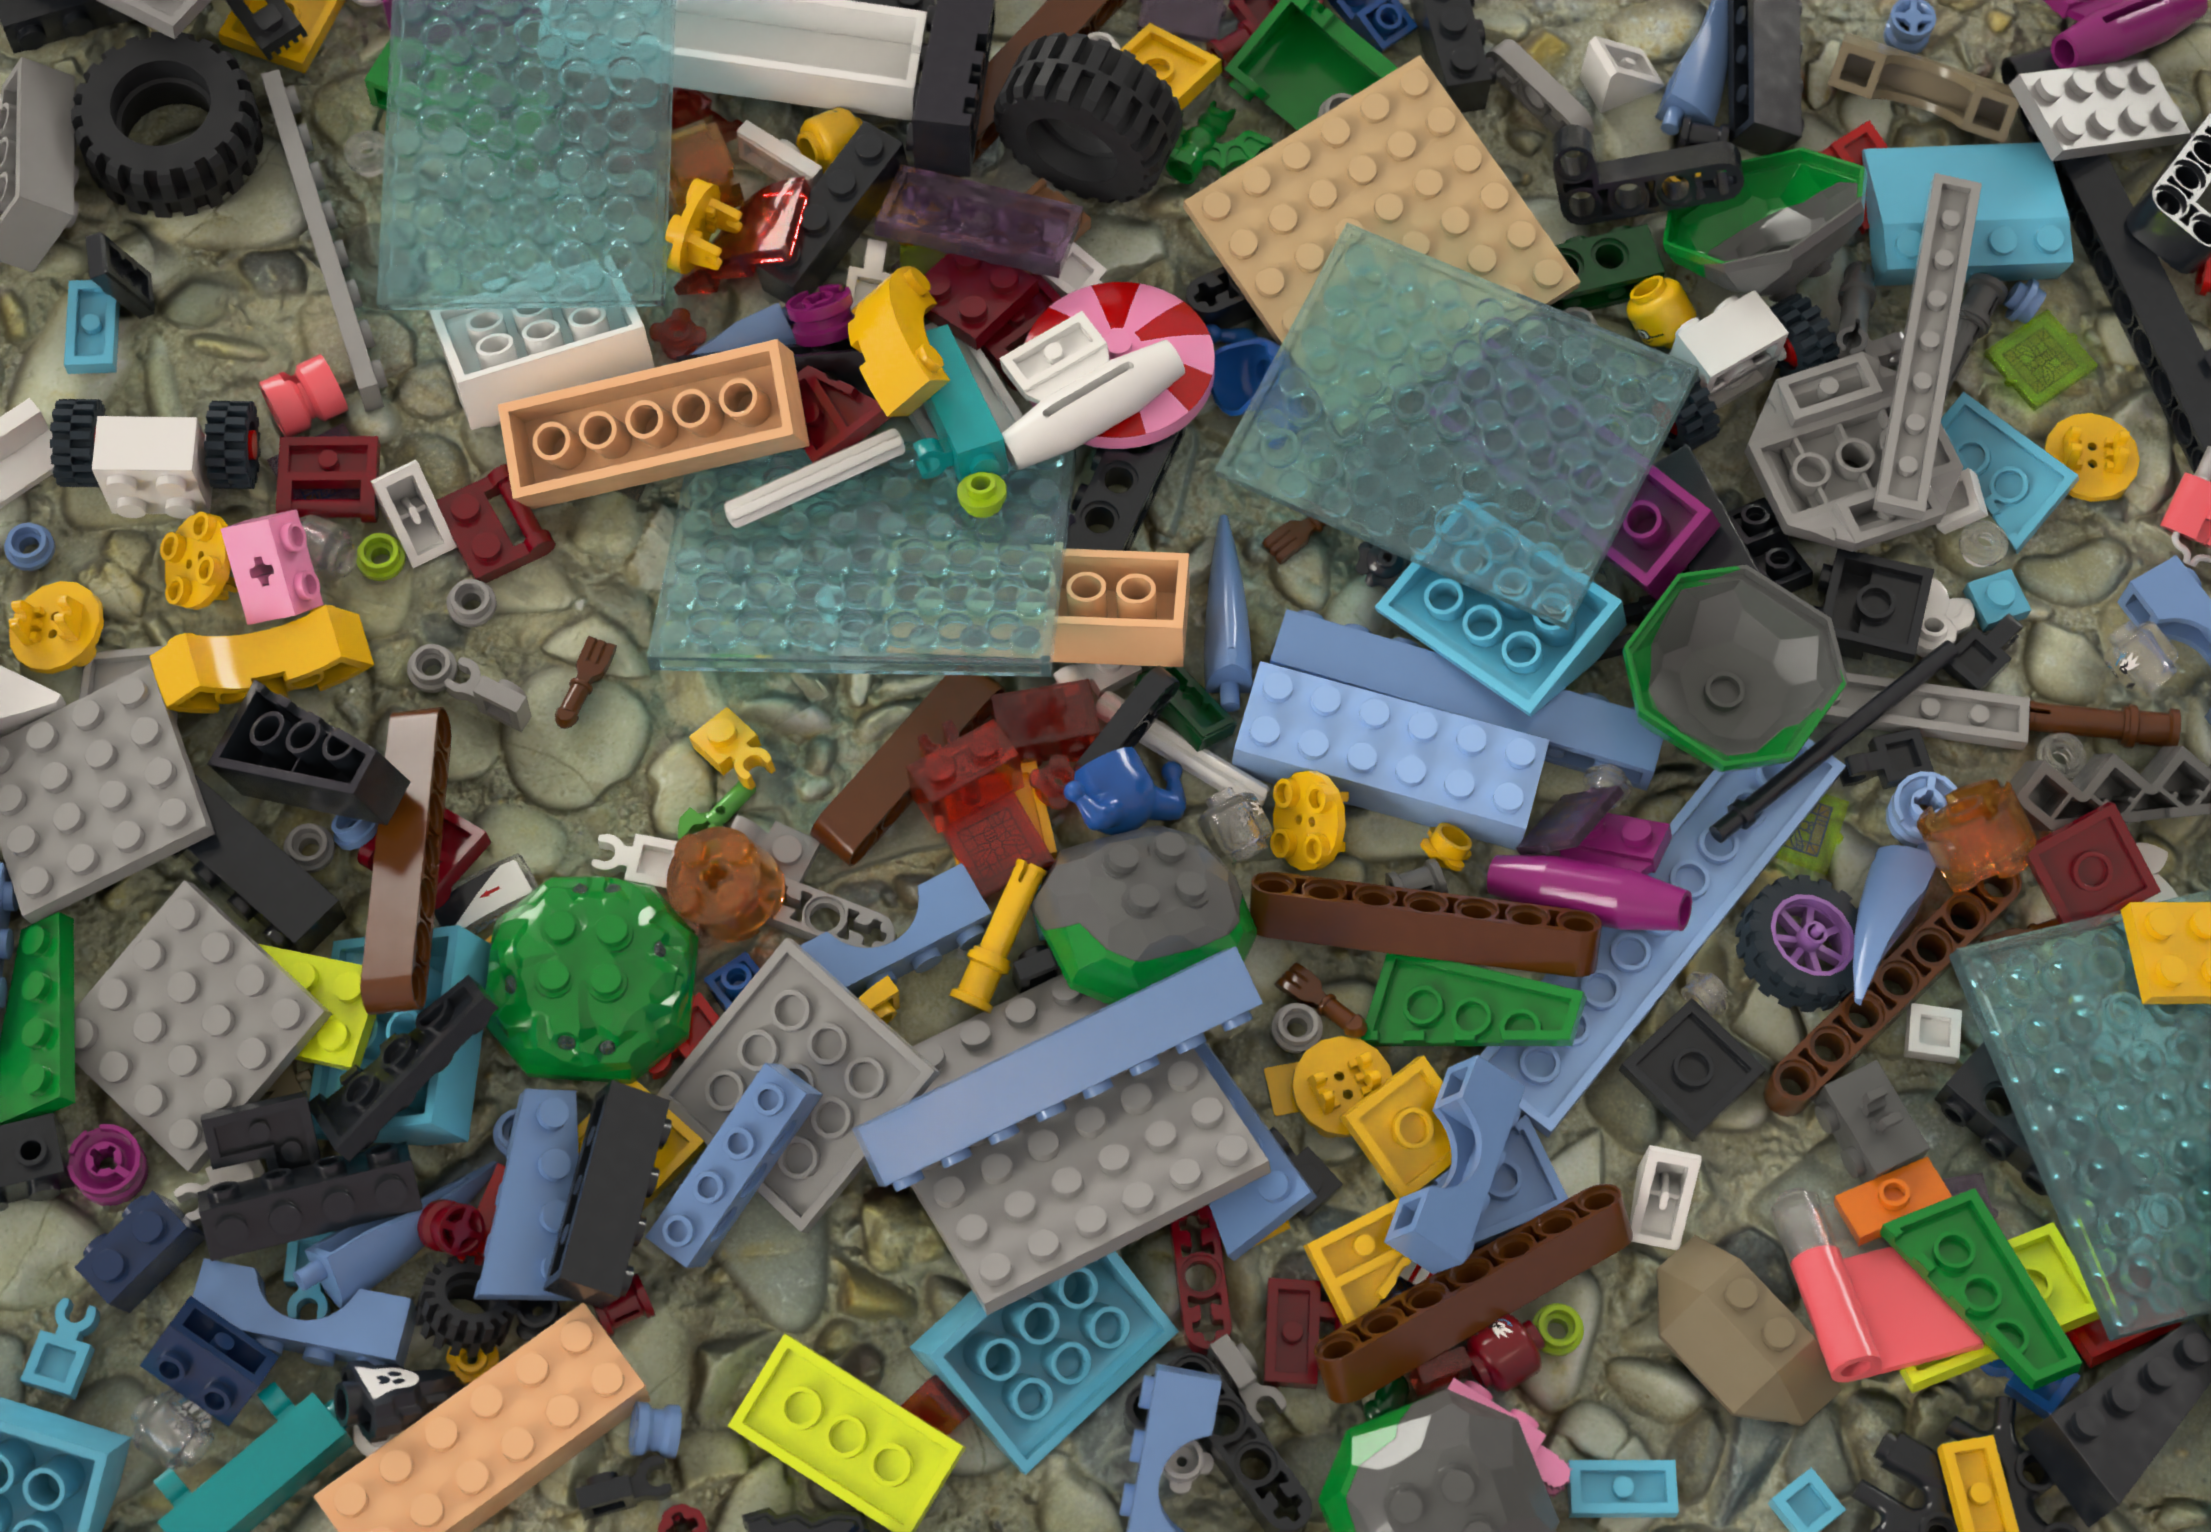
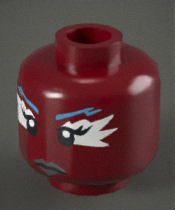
[1463,1314,1545,1393]

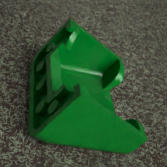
[1225,0,1398,130]

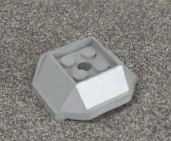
[1744,351,1963,552]

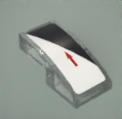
[434,853,539,935]

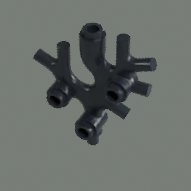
[1851,1396,2079,1532]

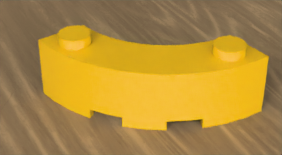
[848,266,950,417]
[149,605,374,713]

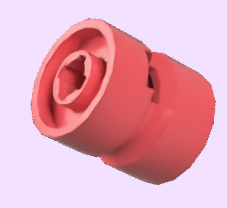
[258,354,349,437]

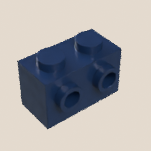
[74,1191,205,1313]
[139,1295,279,1427]

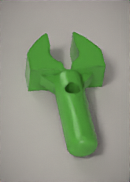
[678,781,756,859]

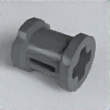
[1385,858,1448,893]

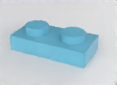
[64,280,120,374]
[1567,1460,1679,1518]

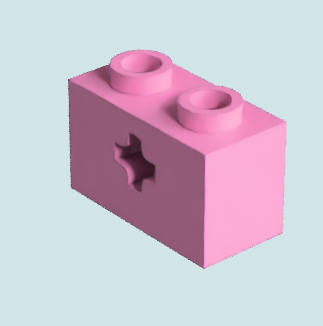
[220,509,324,625]

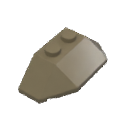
[1656,1235,1842,1427]

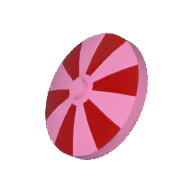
[1025,282,1215,449]

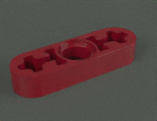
[1170,1205,1232,1356]

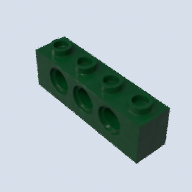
[1517,224,1665,327]

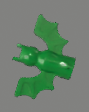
[1165,100,1272,184]

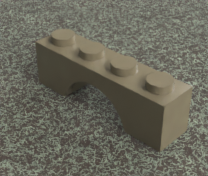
[1827,32,2019,144]

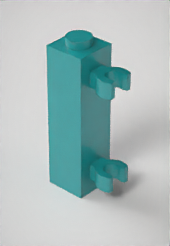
[913,324,1009,482]
[153,1381,355,1532]

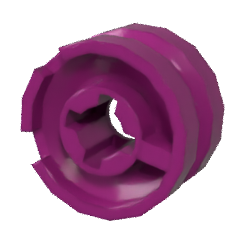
[785,284,855,347]
[67,1124,149,1206]

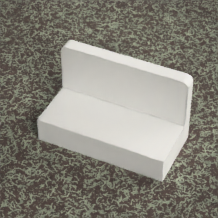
[0,398,54,509]

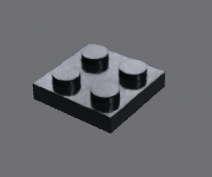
[1619,998,1766,1142]

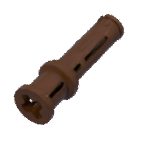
[2029,700,2181,749]

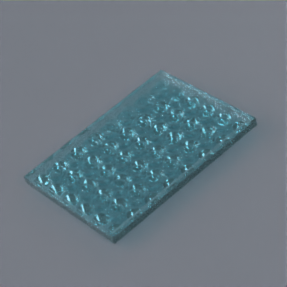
[376,0,676,310]
[1214,223,1699,630]
[647,442,1076,677]
[1949,890,2211,1341]

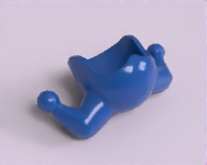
[1206,323,1310,451]
[1064,747,1186,835]

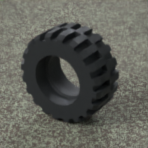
[71,32,264,218]
[993,32,1183,203]

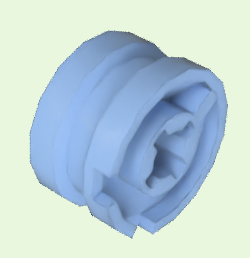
[1886,771,1963,848]

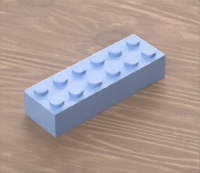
[1232,661,1550,851]

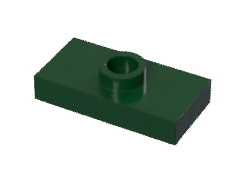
[1134,666,1238,752]

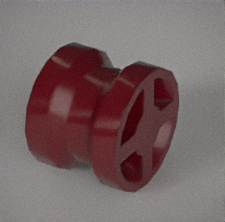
[417,1199,485,1257]

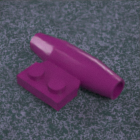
[2043,0,2208,69]
[1487,807,1692,931]

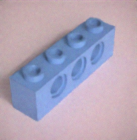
[645,1063,823,1268]

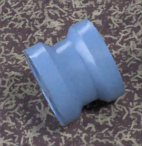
[1883,0,1936,55]
[629,1401,682,1459]

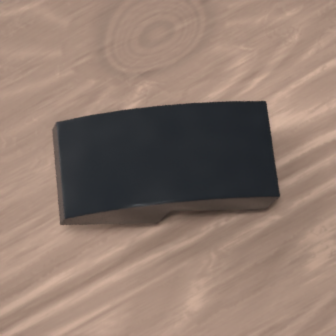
[1727,497,1813,593]

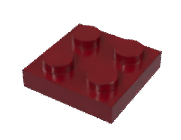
[924,236,1039,350]
[2021,802,2161,940]

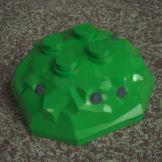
[485,876,700,1084]

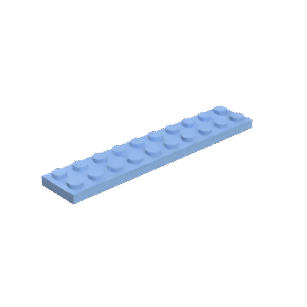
[1480,739,1846,1138]

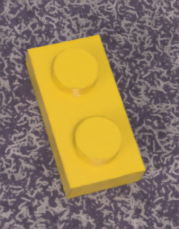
[1937,1435,2019,1532]

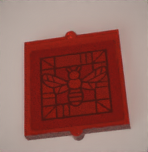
[938,788,1054,899]

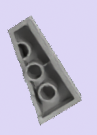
[0,57,79,272]

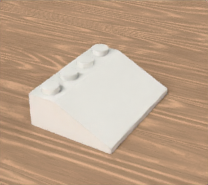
[429,256,655,430]

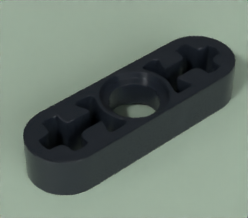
[1070,666,1180,781]

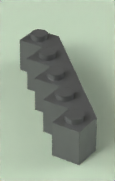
[1995,746,2211,831]

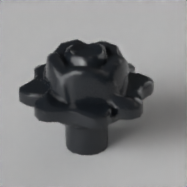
[1355,533,1413,590]

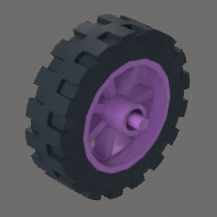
[1735,875,1859,1012]

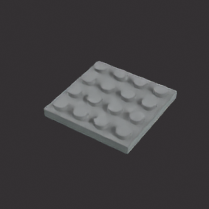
[0,664,215,924]
[74,880,332,1174]
[656,938,941,1233]

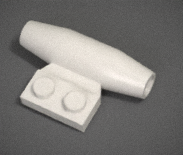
[999,311,1185,471]

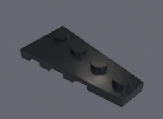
[309,975,498,1162]

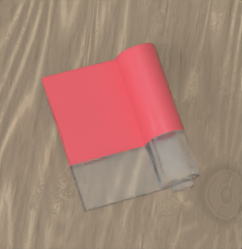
[1770,1188,1984,1382]

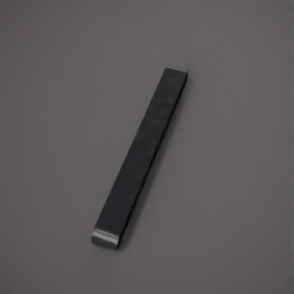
[2001,46,2211,474]

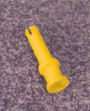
[949,858,1047,1014]

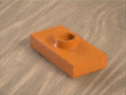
[1834,1156,1953,1246]

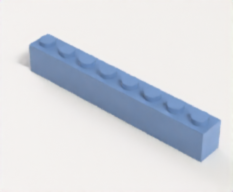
[1270,609,1663,791]
[852,947,1263,1192]

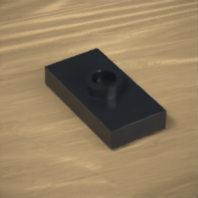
[85,232,155,319]

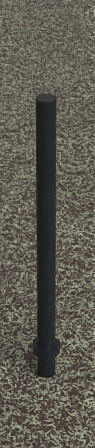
[1709,640,1959,843]

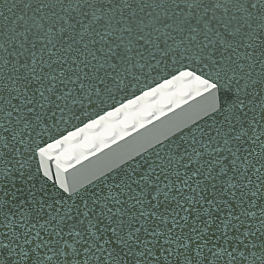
[539,0,927,121]

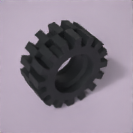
[415,1255,519,1358]

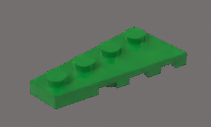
[0,912,75,1126]
[1360,953,1587,1046]
[1880,1188,2082,1391]

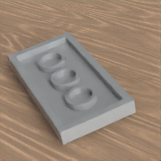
[2009,58,2191,161]

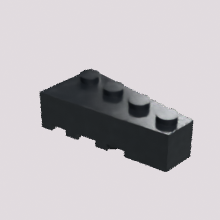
[906,0,996,177]
[207,680,411,825]
[2021,1318,2211,1528]

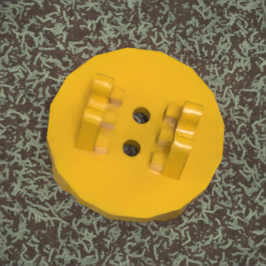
[665,178,743,275]
[2044,413,2140,502]
[160,511,238,610]
[9,581,104,674]
[1270,771,1349,871]
[1291,1036,1392,1138]

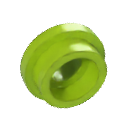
[957,472,1007,518]
[356,533,406,581]
[1532,1303,1584,1356]

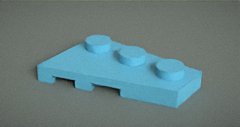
[1941,392,2079,554]

